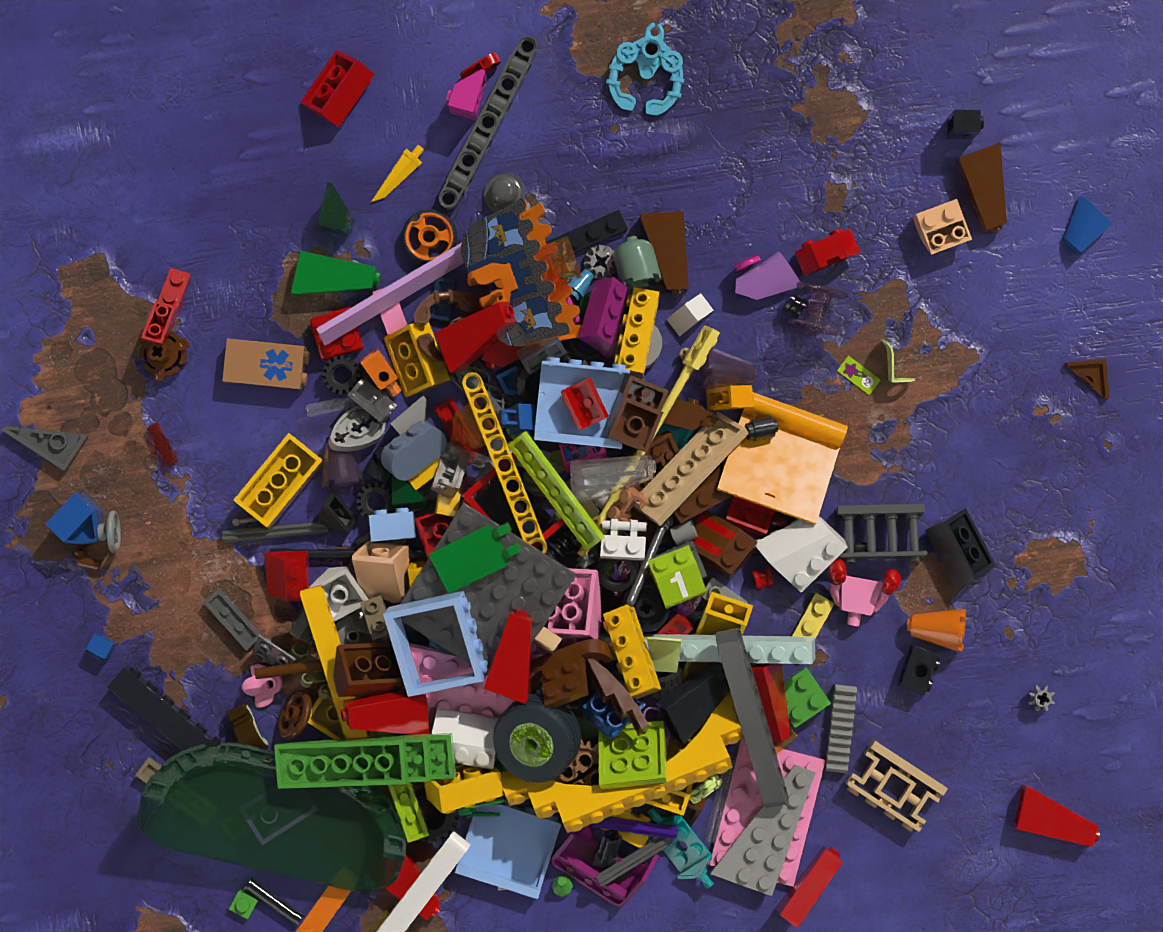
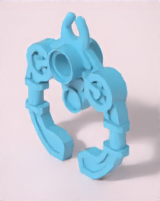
[606,23,684,116]

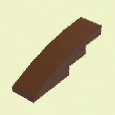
[585,658,650,736]

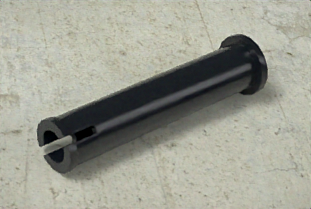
[243,876,305,926]

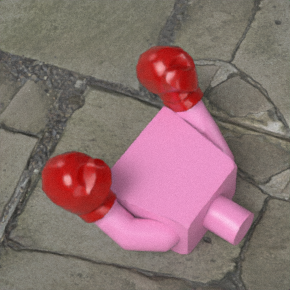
[828,559,901,626]

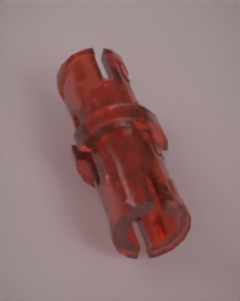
[146,422,179,466]

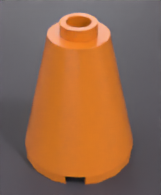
[907,609,967,652]

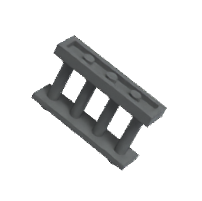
[836,504,927,564]

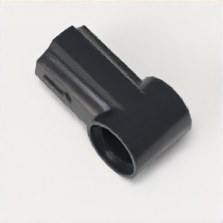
[592,830,622,869]

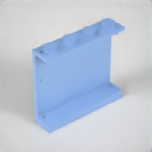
[534,357,630,449]

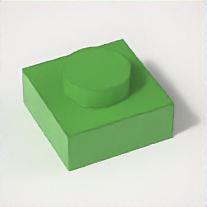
[229,889,259,919]

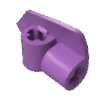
[735,251,801,300]

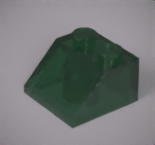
[318,182,355,236]

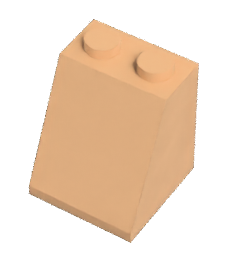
[352,541,409,603]

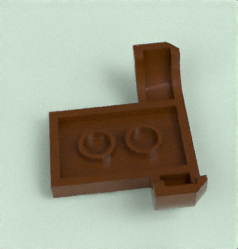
[530,638,613,709]

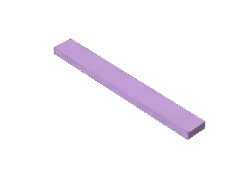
[316,243,464,346]

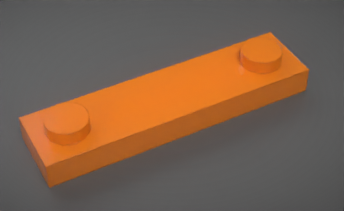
[296,865,361,932]

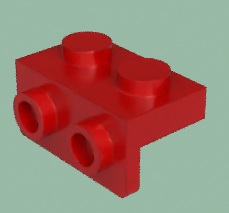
[561,377,609,431]
[725,496,775,537]

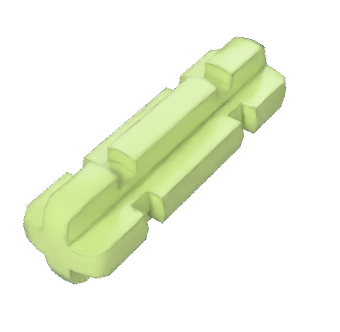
[689,775,723,804]

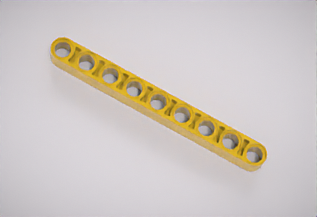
[462,372,547,553]
[300,585,370,739]

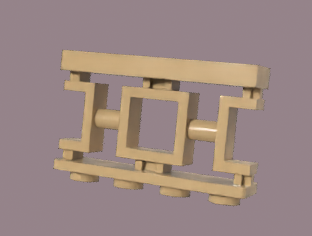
[844,739,948,832]

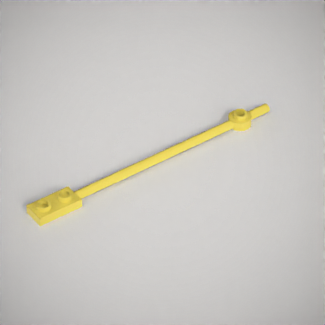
[577,325,720,558]

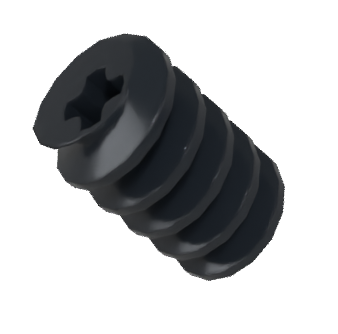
[536,523,578,562]

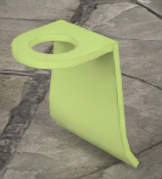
[880,339,915,382]
[646,637,681,673]

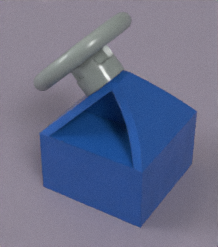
[45,492,121,554]

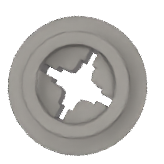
[584,245,617,279]

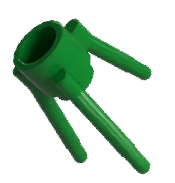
[458,799,505,818]

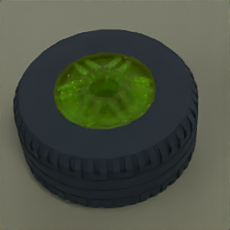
[493,694,581,783]

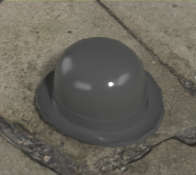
[484,173,525,212]

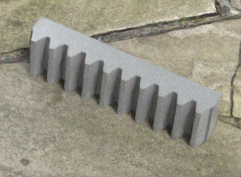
[824,684,857,773]

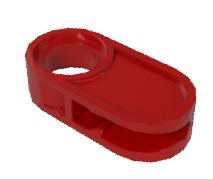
[460,52,501,79]

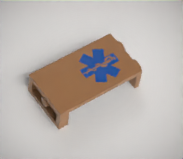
[222,338,310,391]

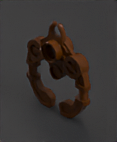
[414,289,485,366]

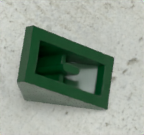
[392,475,431,509]

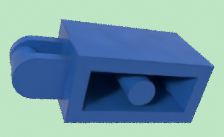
[499,403,537,437]

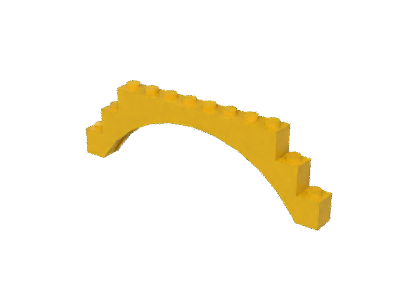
[501,691,744,833]

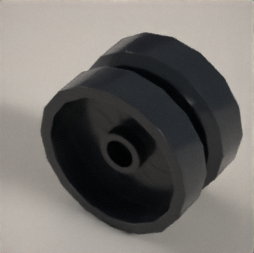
[622,584,670,633]

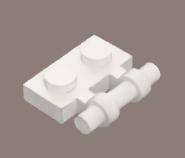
[600,519,647,561]

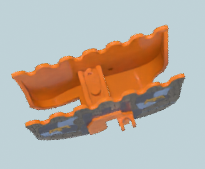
[461,198,582,347]

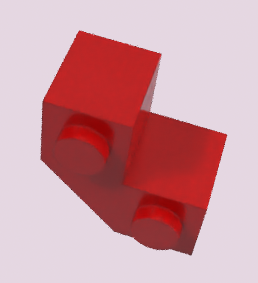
[795,228,861,276]

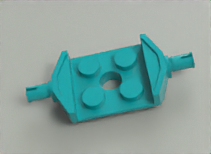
[646,807,714,889]

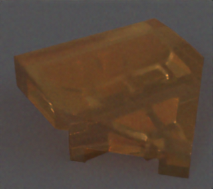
[450,400,494,449]

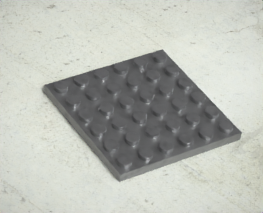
[400,503,577,674]

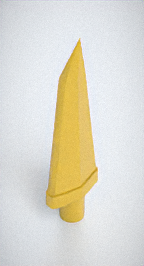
[371,145,424,202]

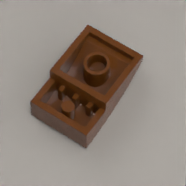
[607,373,669,453]

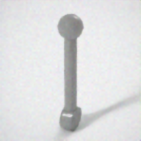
[232,517,258,526]

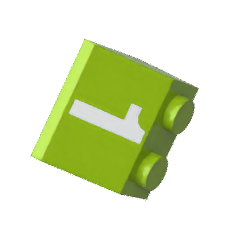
[648,545,707,609]

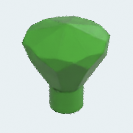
[552,875,573,897]

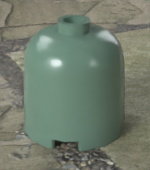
[614,236,662,290]

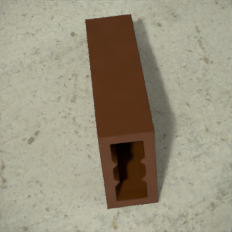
[955,143,1007,234]
[640,211,689,295]

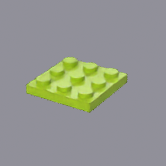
[598,720,667,789]

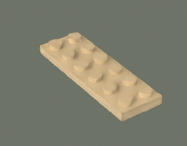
[633,412,749,526]

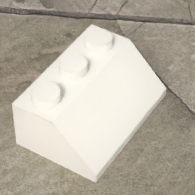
[432,708,499,769]

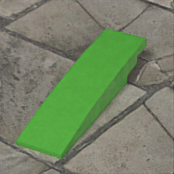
[274,733,456,789]

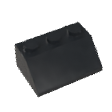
[475,479,552,539]
[925,508,996,588]

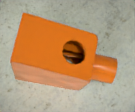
[360,348,402,398]

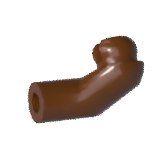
[72,545,101,571]

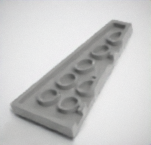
[710,764,816,896]

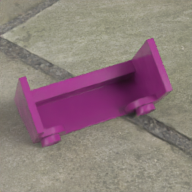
[551,825,659,907]

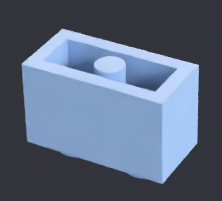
[369,508,416,542]

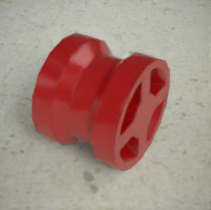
[752,567,774,591]

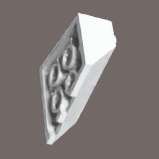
[756,516,848,592]

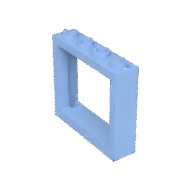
[383,591,489,697]

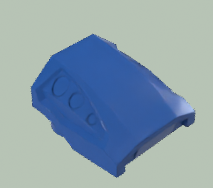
[581,675,646,740]

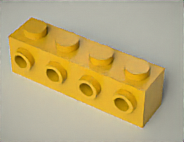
[614,287,659,379]
[603,605,661,699]

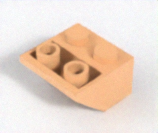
[913,199,972,255]

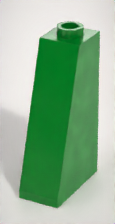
[291,251,381,296]

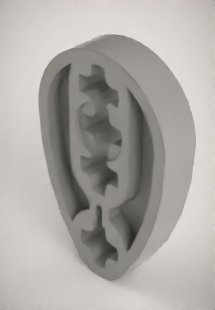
[328,405,385,452]

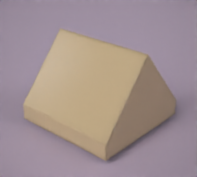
[534,627,562,654]

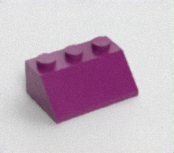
[579,277,628,358]

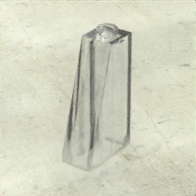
[570,455,656,506]

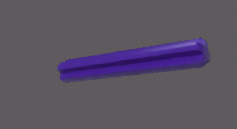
[591,816,678,840]

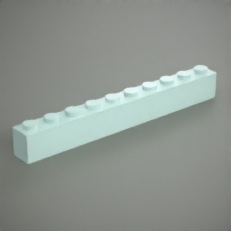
[599,633,815,664]

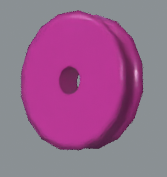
[732,254,763,273]

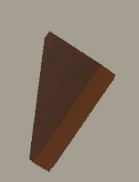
[1065,359,1110,399]

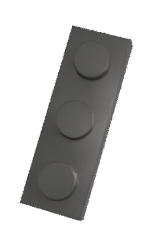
[203,588,263,651]

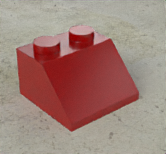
[264,551,311,601]

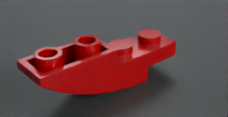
[141,268,191,345]

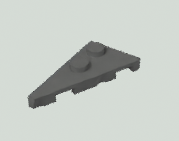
[1,426,89,471]

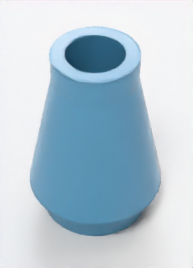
[568,269,594,302]

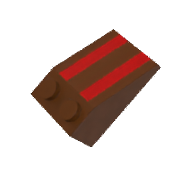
[693,510,758,582]

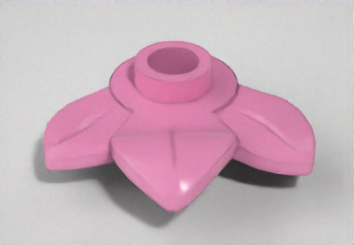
[241,664,283,708]

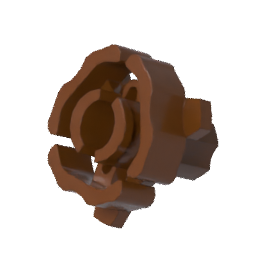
[137,331,190,381]

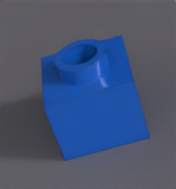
[86,633,117,661]

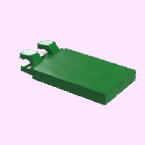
[428,522,522,594]

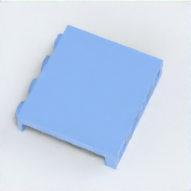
[455,798,562,899]

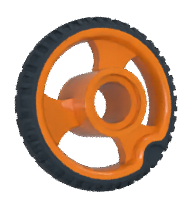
[402,209,458,264]

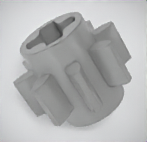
[1027,685,1055,711]

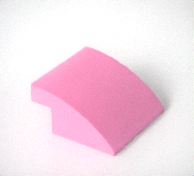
[531,568,601,663]

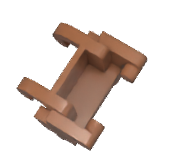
[608,485,649,522]

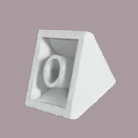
[309,567,368,621]

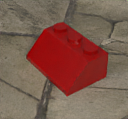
[300,50,375,127]

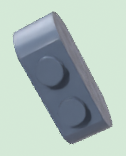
[381,421,446,481]

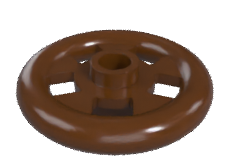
[279,690,312,740]

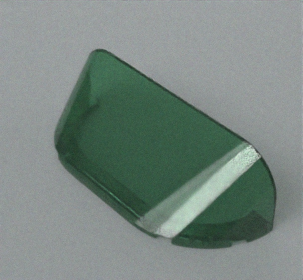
[137,742,406,892]

